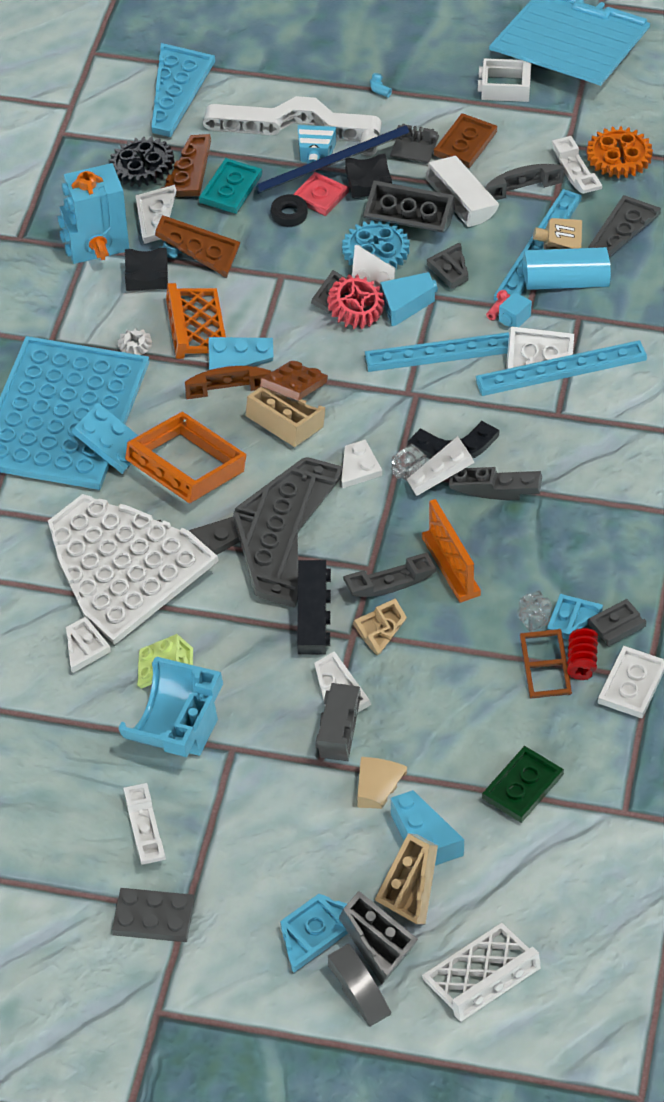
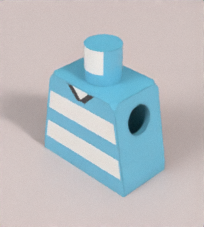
[298,125,336,164]

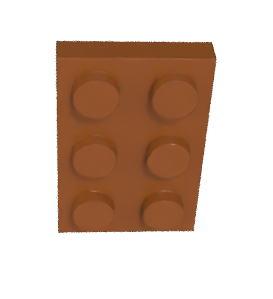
[434,113,497,169]
[260,361,328,401]

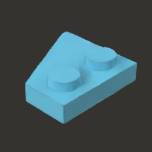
[547,594,603,640]

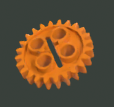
[587,126,653,178]

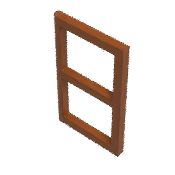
[520,629,572,699]

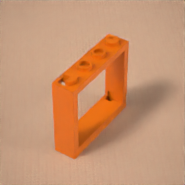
[125,411,247,504]

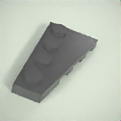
[188,517,240,555]

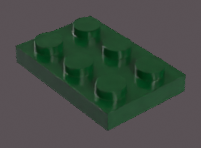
[482,745,564,823]

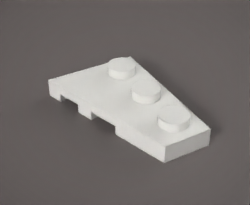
[136,185,177,244]
[407,436,475,496]
[315,651,371,712]

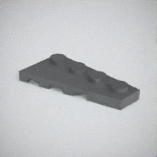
[588,195,661,257]

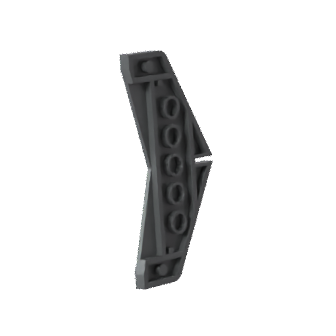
[233,457,343,608]

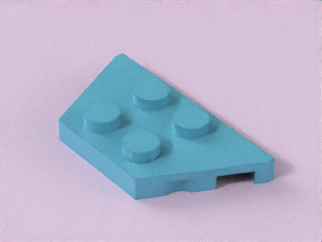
[280,894,348,973]

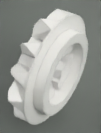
[118,328,152,355]

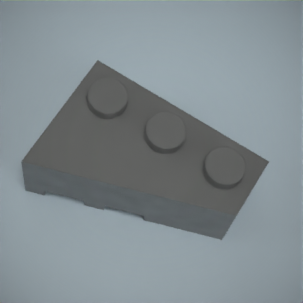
[315,683,361,761]
[339,891,418,984]

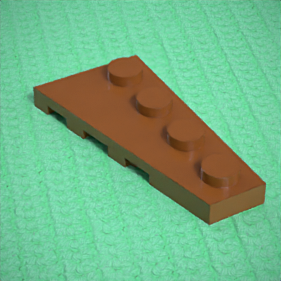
[161,134,211,197]
[155,215,241,278]

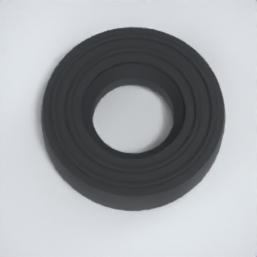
[271,194,308,227]

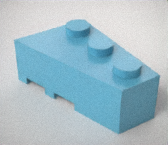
[390,790,464,866]

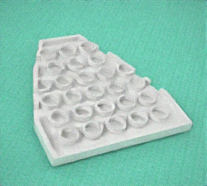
[48,494,219,645]

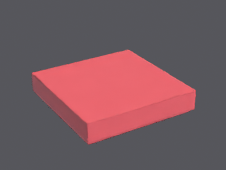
[293,172,349,216]

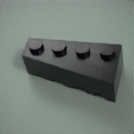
[297,560,331,654]

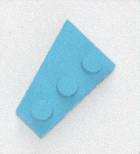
[208,337,274,370]

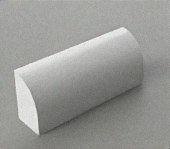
[425,156,499,227]

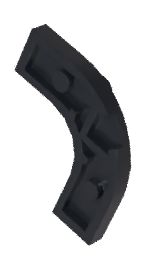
[407,420,500,459]

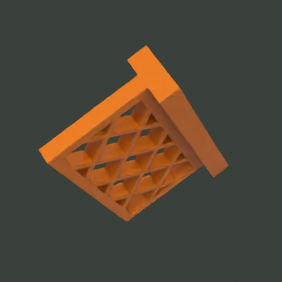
[166,283,226,359]
[422,499,481,603]

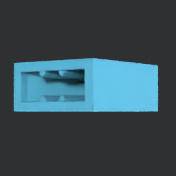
[380,272,438,326]

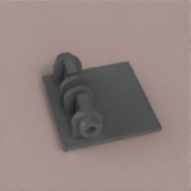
[390,124,439,163]

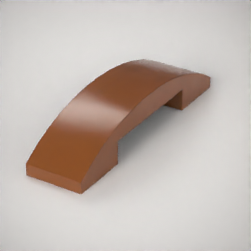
[185,366,271,399]

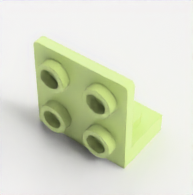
[137,634,193,689]

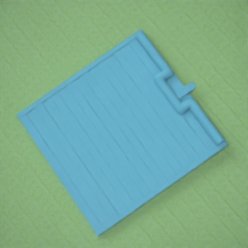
[489,0,650,86]

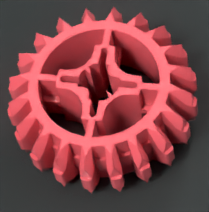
[327,274,385,329]

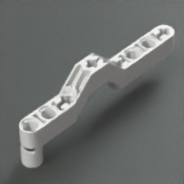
[203,96,382,156]

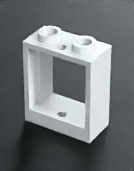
[478,59,531,102]

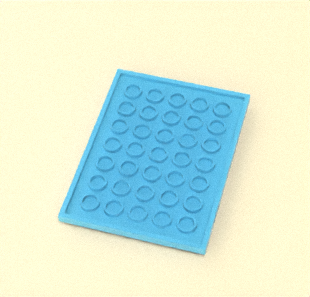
[0,336,149,490]

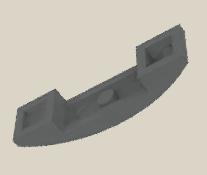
[486,164,564,200]
[343,552,436,597]

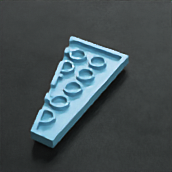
[152,43,215,137]

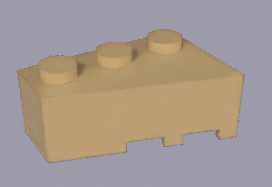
[246,387,326,447]
[375,833,438,924]

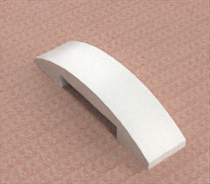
[552,136,602,194]
[123,783,166,865]

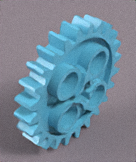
[342,220,410,270]

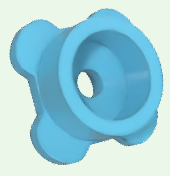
[162,241,182,258]

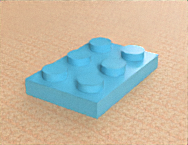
[71,403,138,474]

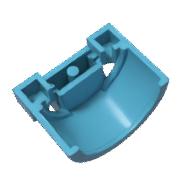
[119,657,223,757]

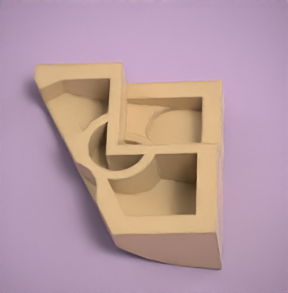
[353,598,407,655]
[357,757,407,809]

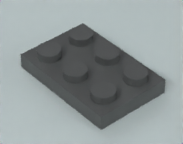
[112,888,195,942]

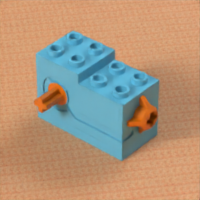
[57,163,129,264]

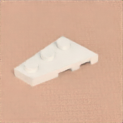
[506,327,574,369]

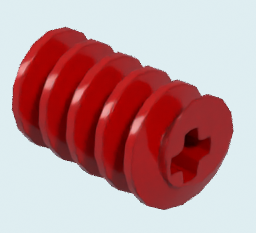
[567,628,598,680]

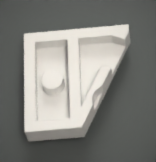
[66,617,111,673]

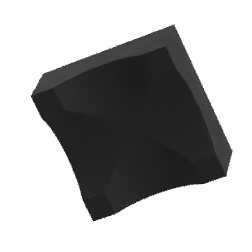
[345,154,392,198]
[125,247,168,291]

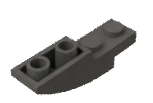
[449,467,542,500]

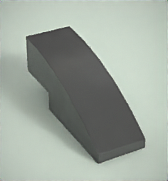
[328,944,391,1027]

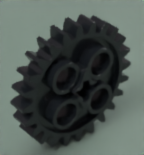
[109,137,175,187]

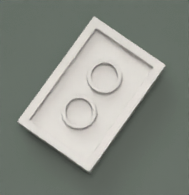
[598,646,664,718]

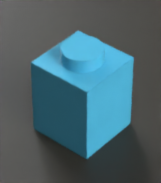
[499,292,532,327]

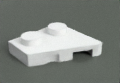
[352,245,396,287]
[341,439,382,488]

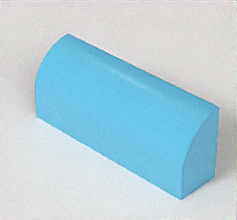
[522,247,611,290]

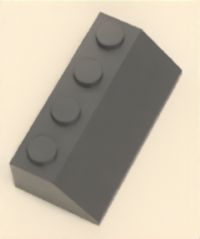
[363,181,455,233]

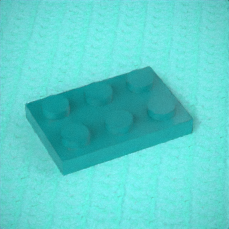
[199,158,262,214]

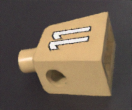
[533,218,582,250]

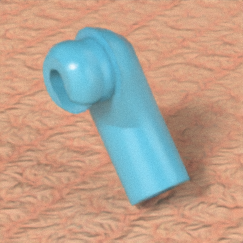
[370,73,392,98]

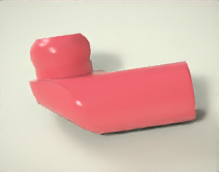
[486,290,510,320]

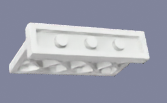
[422,923,541,1022]

